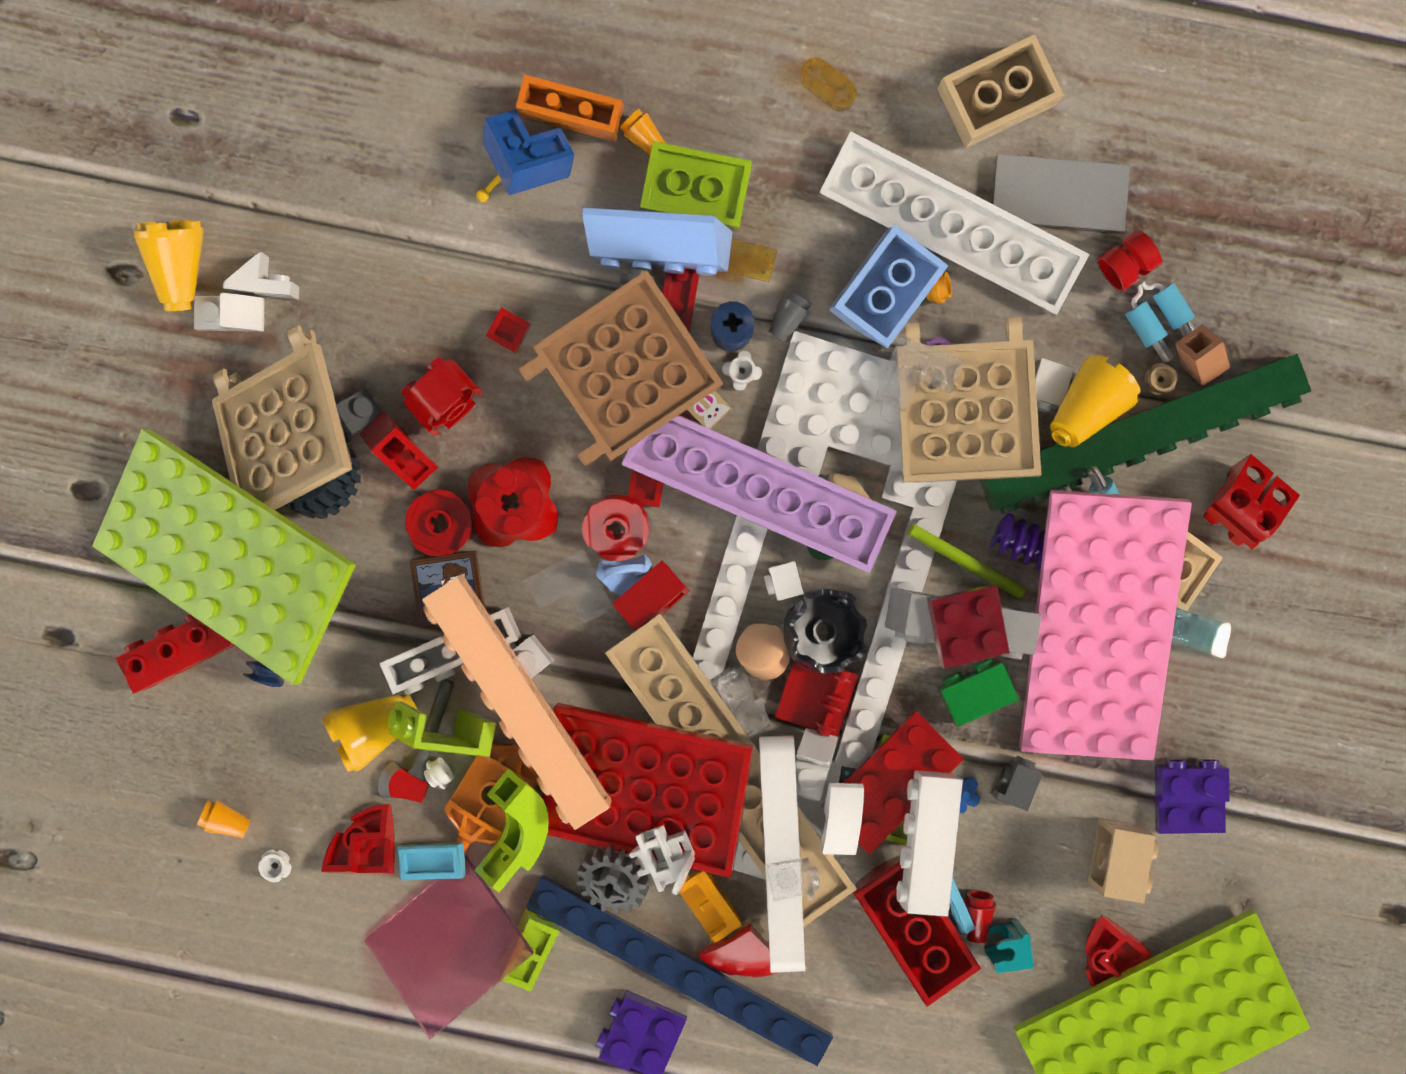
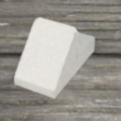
[223,252,300,300]
[194,293,265,332]
[795,728,838,802]

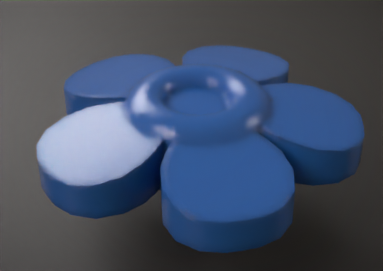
[957,775,980,813]

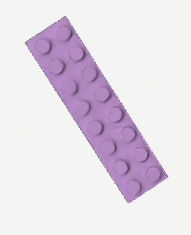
[622,416,897,573]

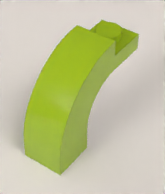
[474,768,548,893]

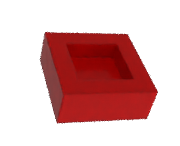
[485,307,532,354]

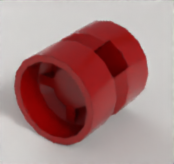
[1097,229,1162,293]

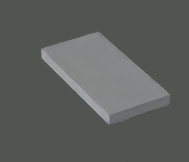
[992,154,1130,234]

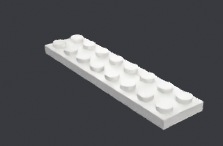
[819,131,1090,315]

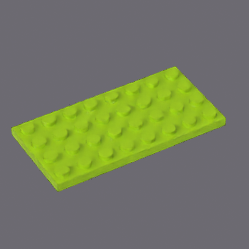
[92,429,356,685]
[1013,909,1310,1074]

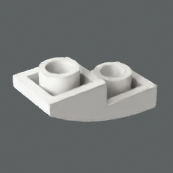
[820,783,864,855]

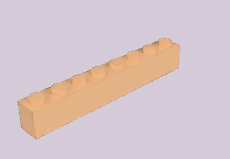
[422,574,612,830]

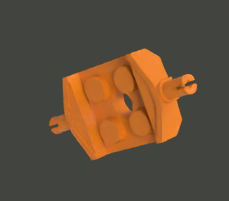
[444,742,539,853]

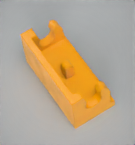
[674,870,742,942]

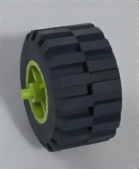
[283,444,361,519]

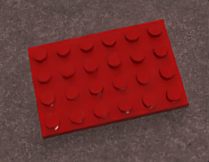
[542,702,754,878]

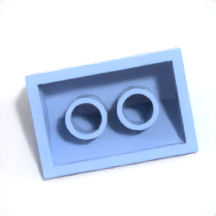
[828,225,948,348]

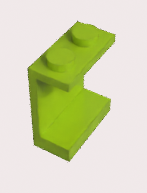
[388,701,496,757]

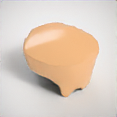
[736,623,790,680]

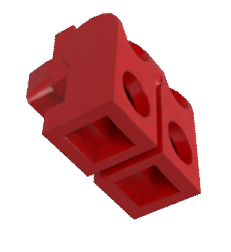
[1203,454,1300,549]

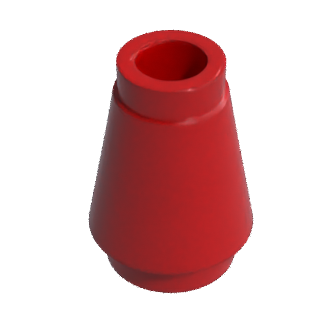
[963,890,996,943]

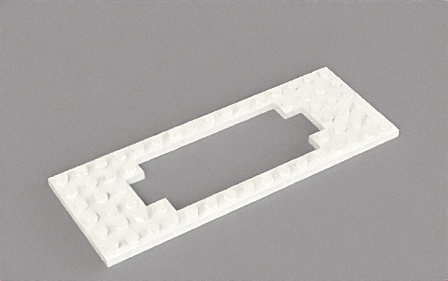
[693,331,957,880]

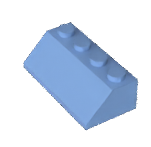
[582,208,733,276]

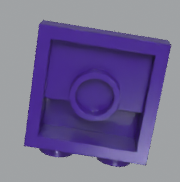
[1155,759,1230,834]
[595,989,687,1074]

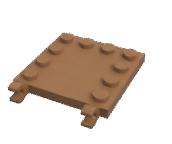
[518,270,723,466]

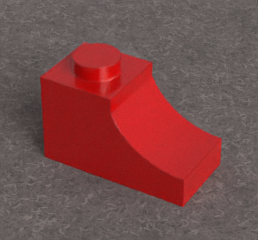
[359,411,438,490]

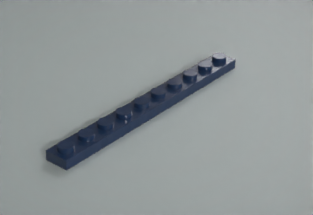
[525,875,833,1067]

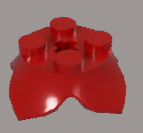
[468,457,558,547]

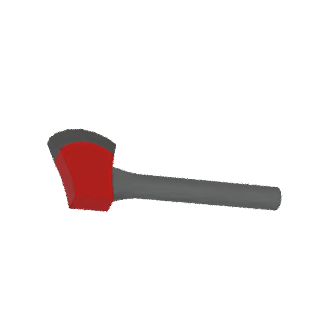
[378,679,454,803]

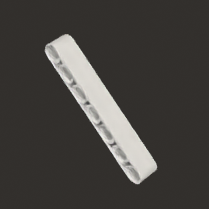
[759,735,805,973]

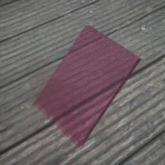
[365,855,534,1040]

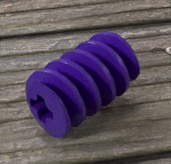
[989,513,1046,571]

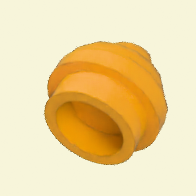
[925,272,952,304]

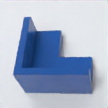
[482,109,574,195]

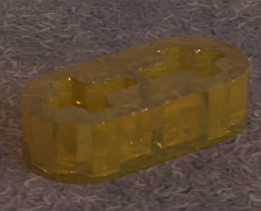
[800,57,857,112]

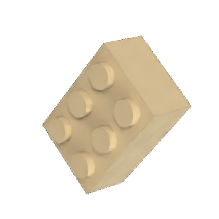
[937,34,1064,149]

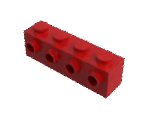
[115,614,236,694]

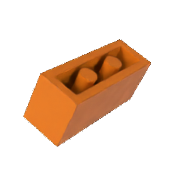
[516,74,625,143]

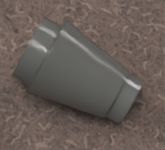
[768,289,812,342]

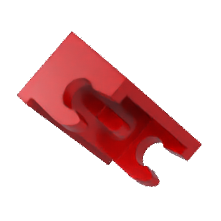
[612,560,690,631]

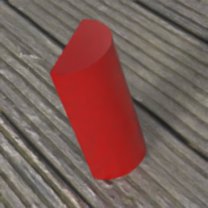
[853,855,982,1007]

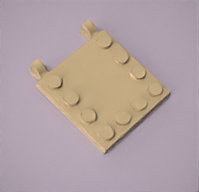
[896,317,1041,483]
[212,325,352,510]

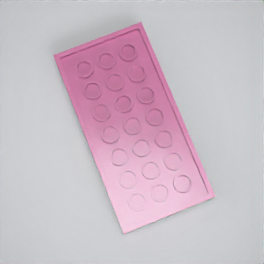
[1019,490,1192,760]

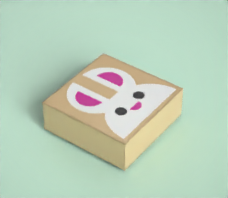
[687,391,732,430]

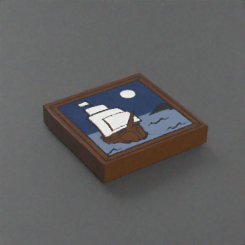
[409,551,485,627]

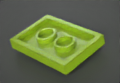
[640,141,753,230]

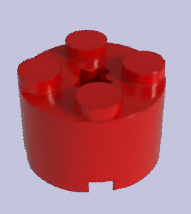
[401,357,482,436]

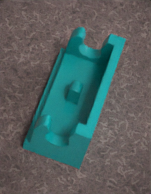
[984,918,1034,974]

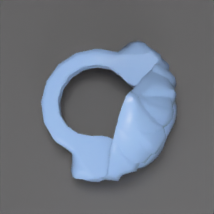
[596,554,652,595]

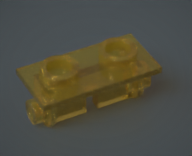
[728,238,777,283]

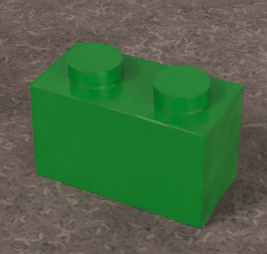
[937,658,1019,727]

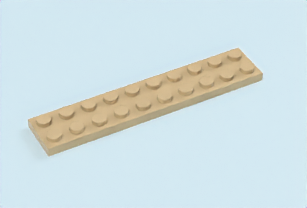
[605,613,857,928]

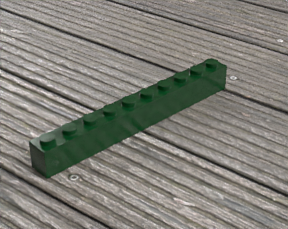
[979,354,1312,515]

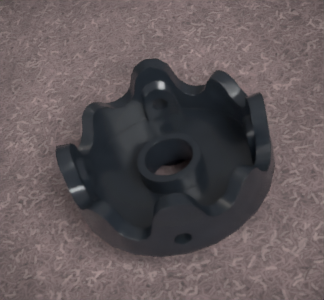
[783,589,867,673]

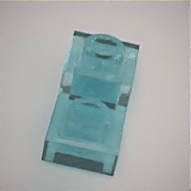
[1171,608,1232,658]

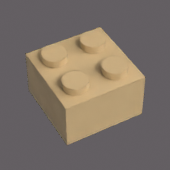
[1088,817,1158,904]

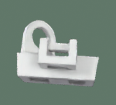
[629,825,695,896]

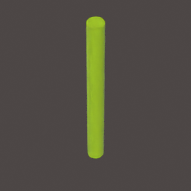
[907,523,1026,599]

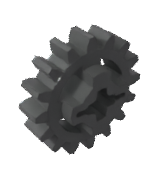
[576,846,650,914]

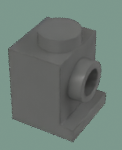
[991,755,1043,812]

